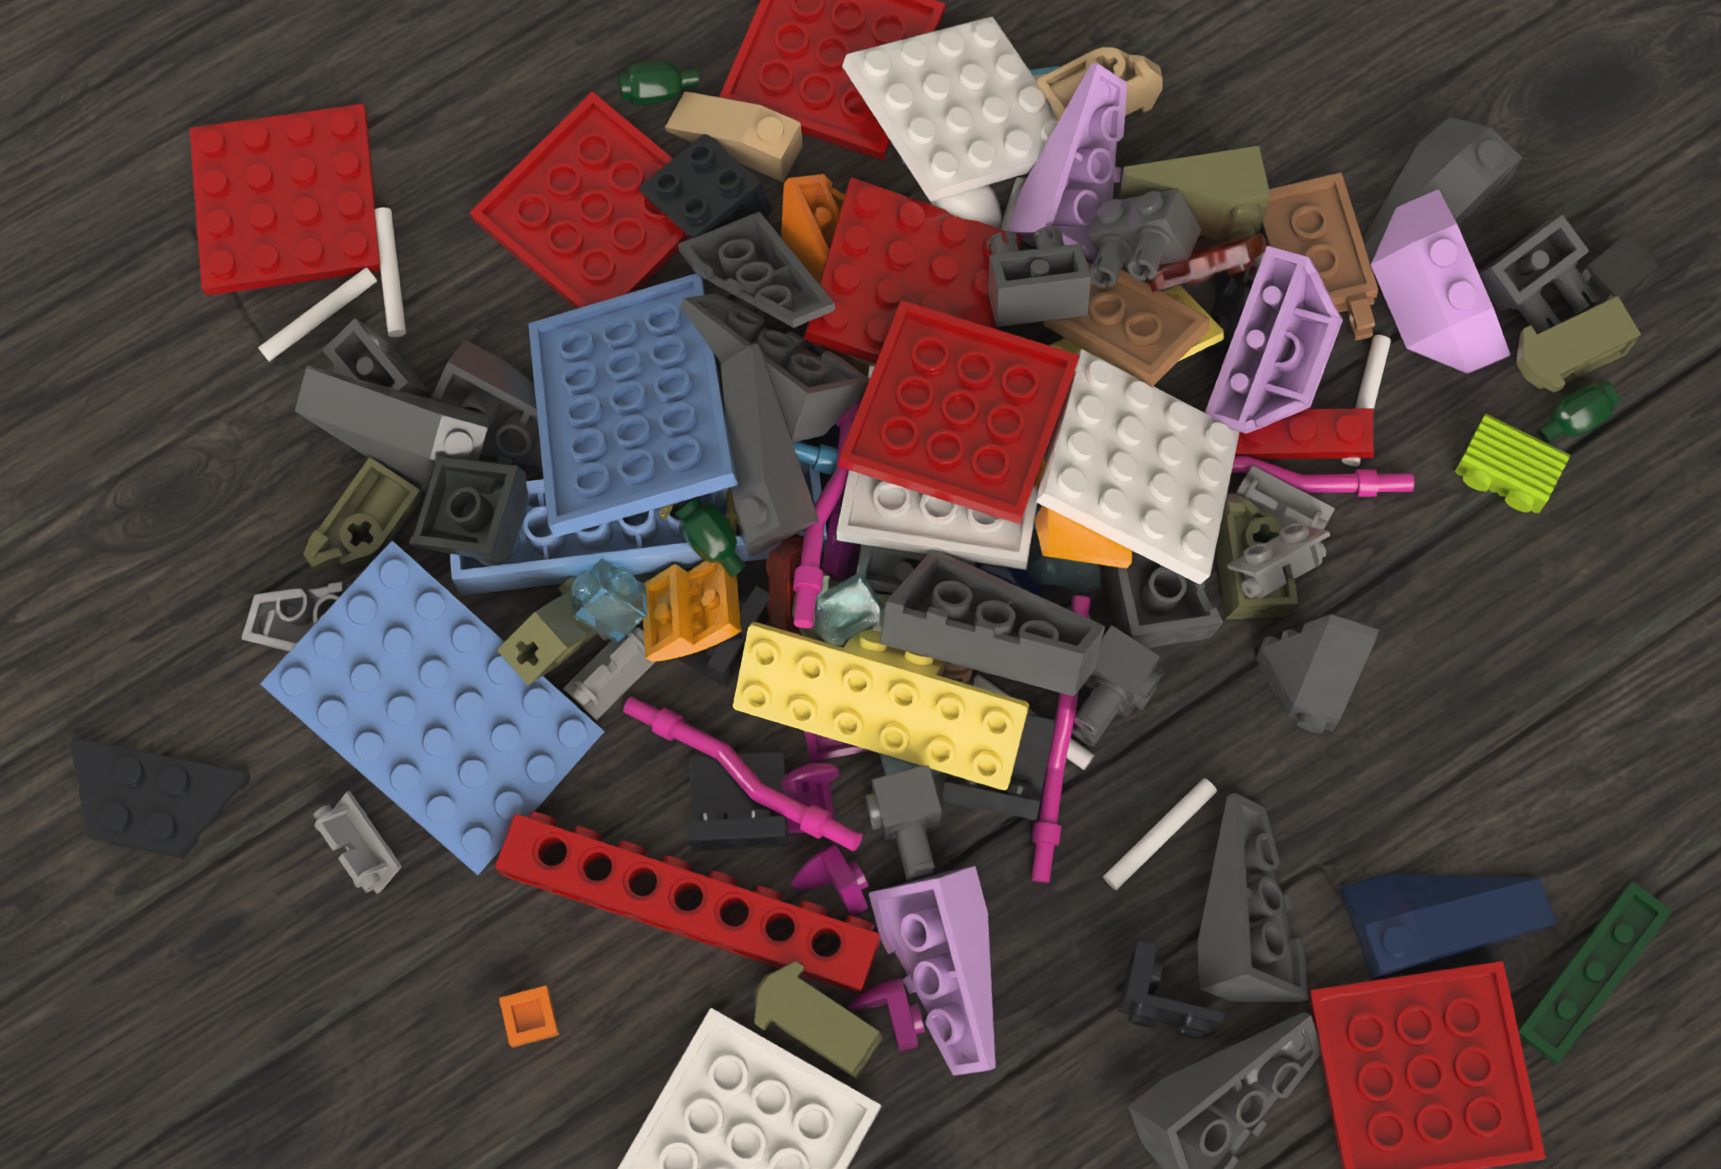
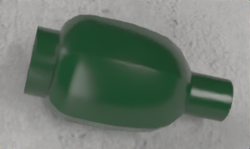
[617,61,699,106]
[1537,380,1619,444]
[675,497,746,578]

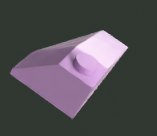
[1007,63,1127,265]
[868,866,996,1075]

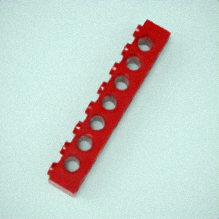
[495,811,881,995]

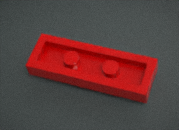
[1235,408,1374,460]

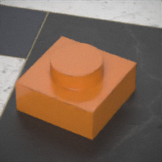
[499,986,560,1048]

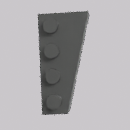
[880,549,1105,696]
[1102,551,1224,648]

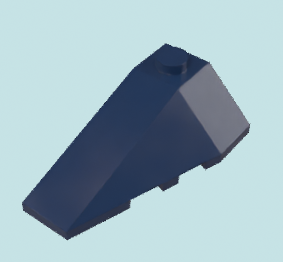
[1340,874,1557,981]

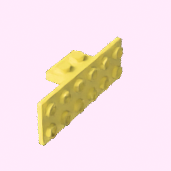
[733,622,1029,790]

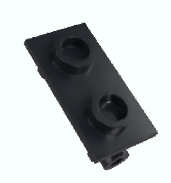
[1204,261,1257,355]

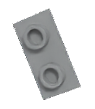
[1236,465,1335,530]
[1227,523,1330,598]
[563,623,655,721]
[313,791,402,894]

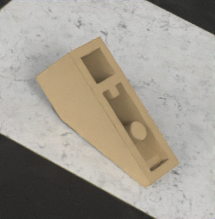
[665,91,803,182]

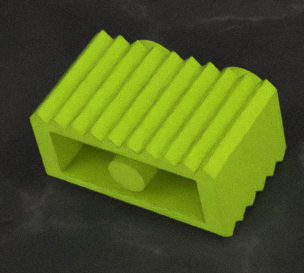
[1455,414,1571,513]

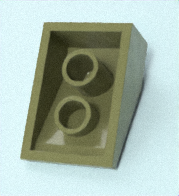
[1119,146,1270,241]

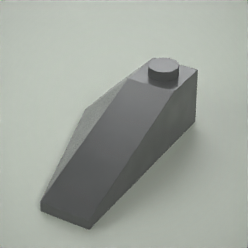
[1363,117,1522,287]

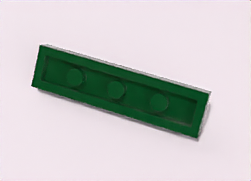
[1518,880,1673,1065]

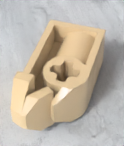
[1036,47,1162,121]

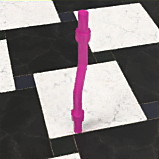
[793,397,862,628]
[1231,456,1414,497]
[1031,596,1090,883]
[623,696,862,851]

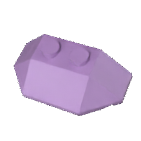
[1371,189,1510,374]
[1205,246,1343,434]

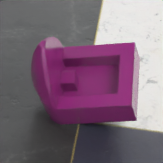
[781,763,839,833]
[791,844,868,916]
[848,978,925,1052]

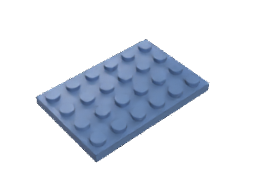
[528,274,738,538]
[260,541,605,875]

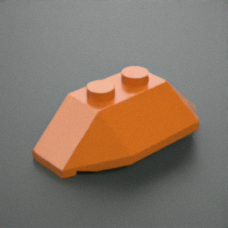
[781,174,845,284]

